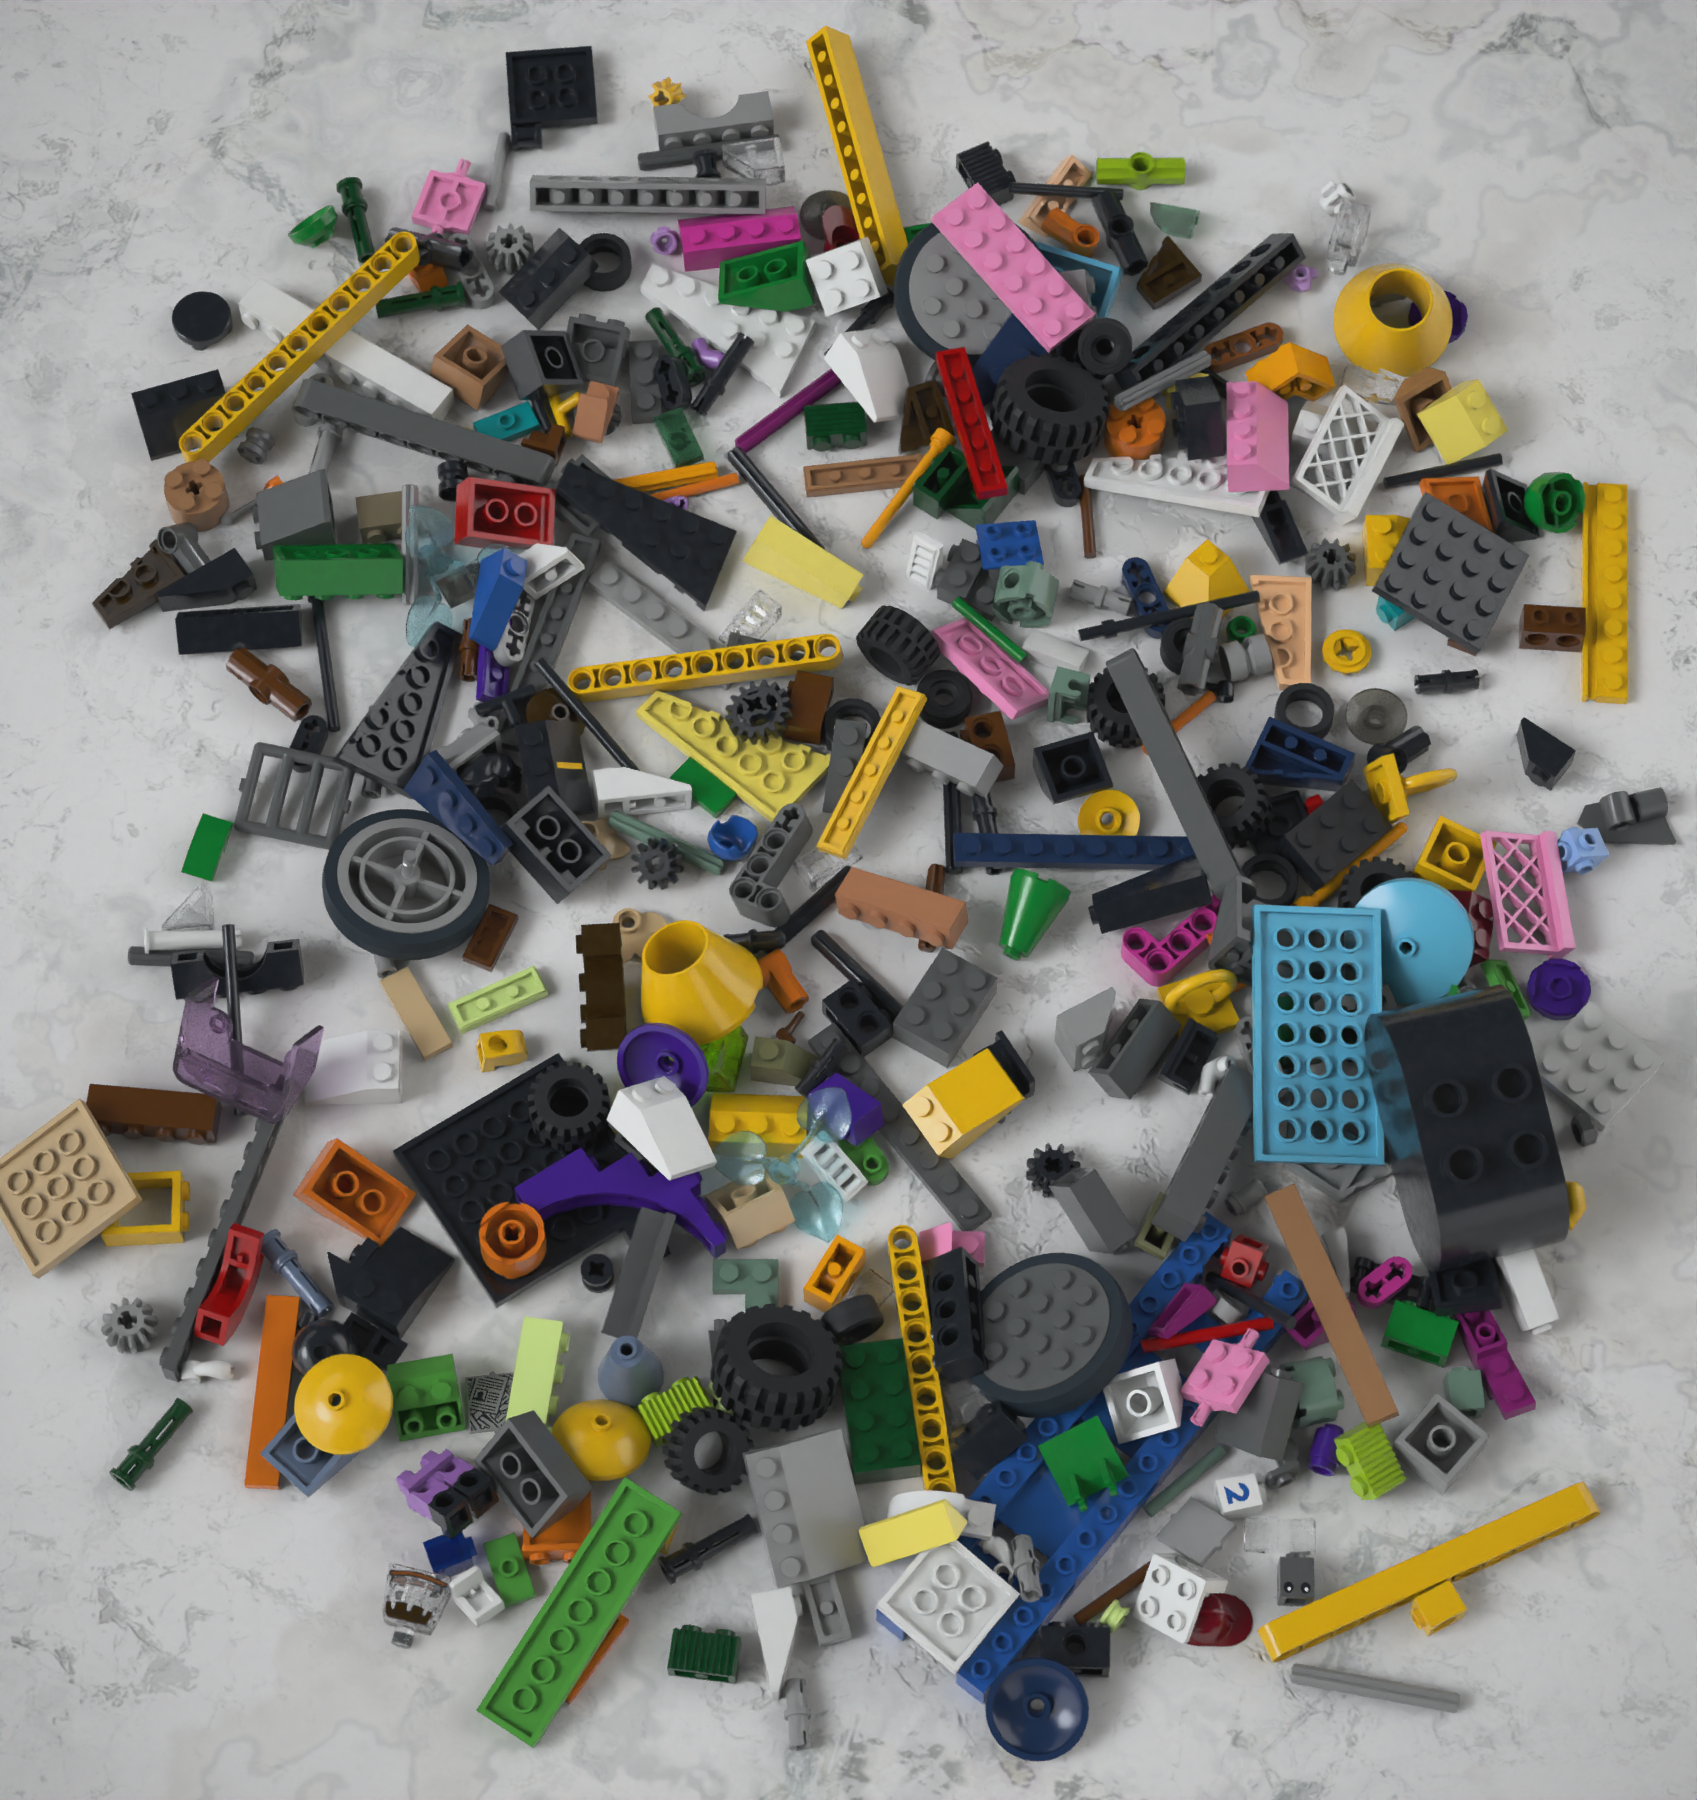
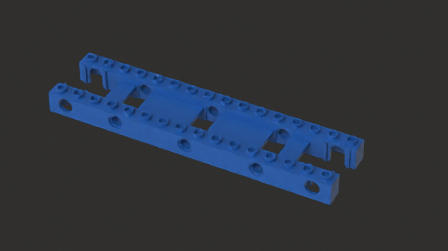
[876,1211,1309,1704]

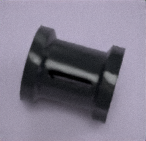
[511,123,542,151]
[692,149,721,178]

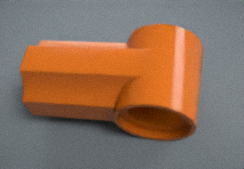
[1040,207,1099,258]
[757,949,809,1014]

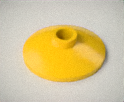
[1078,789,1140,836]

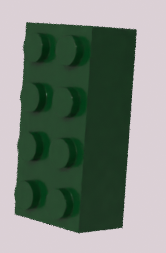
[839,1338,921,1485]

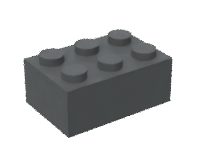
[893,947,997,1068]

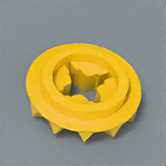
[1322,629,1372,676]

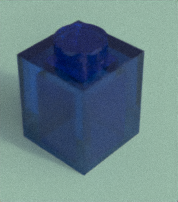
[423,1532,478,1581]

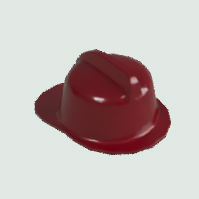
[822,205,860,252]
[1186,1593,1253,1647]

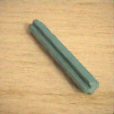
[608,810,725,875]

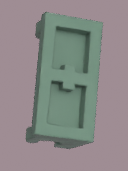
[1047,666,1091,725]

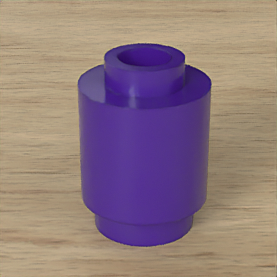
[1308,1423,1344,1476]

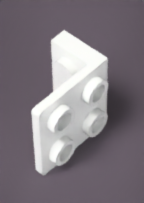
[1133,1553,1228,1643]

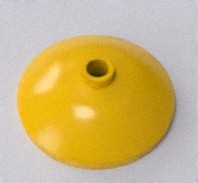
[294,1354,393,1455]
[551,1399,651,1481]

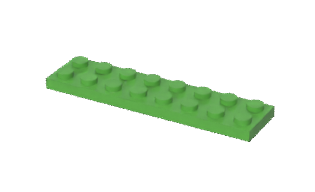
[476,1477,683,1748]

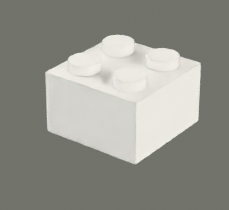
[805,236,888,316]

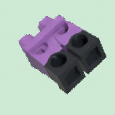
[396,1449,499,1540]

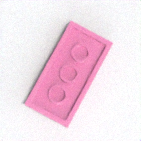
[931,618,1049,720]

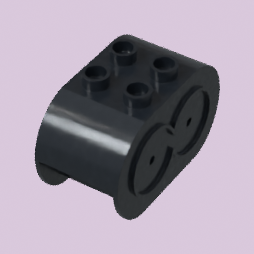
[1365,985,1569,1272]

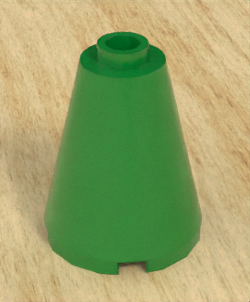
[999,868,1071,961]

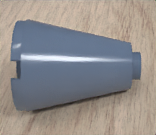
[598,1336,664,1408]

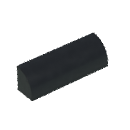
[175,604,303,655]

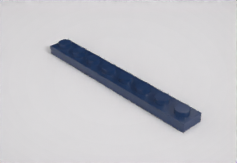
[953,833,1195,870]

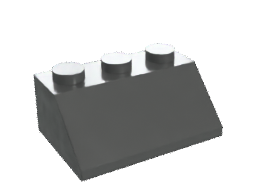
[473,1410,593,1538]

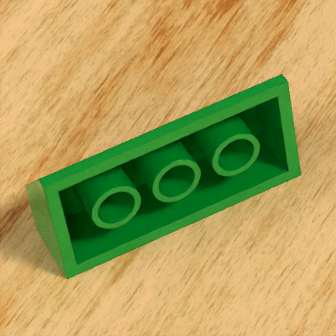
[273,543,403,601]

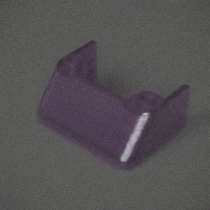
[173,977,324,1124]

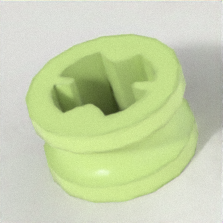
[1099,1599,1130,1634]

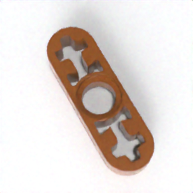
[1203,322,1283,373]

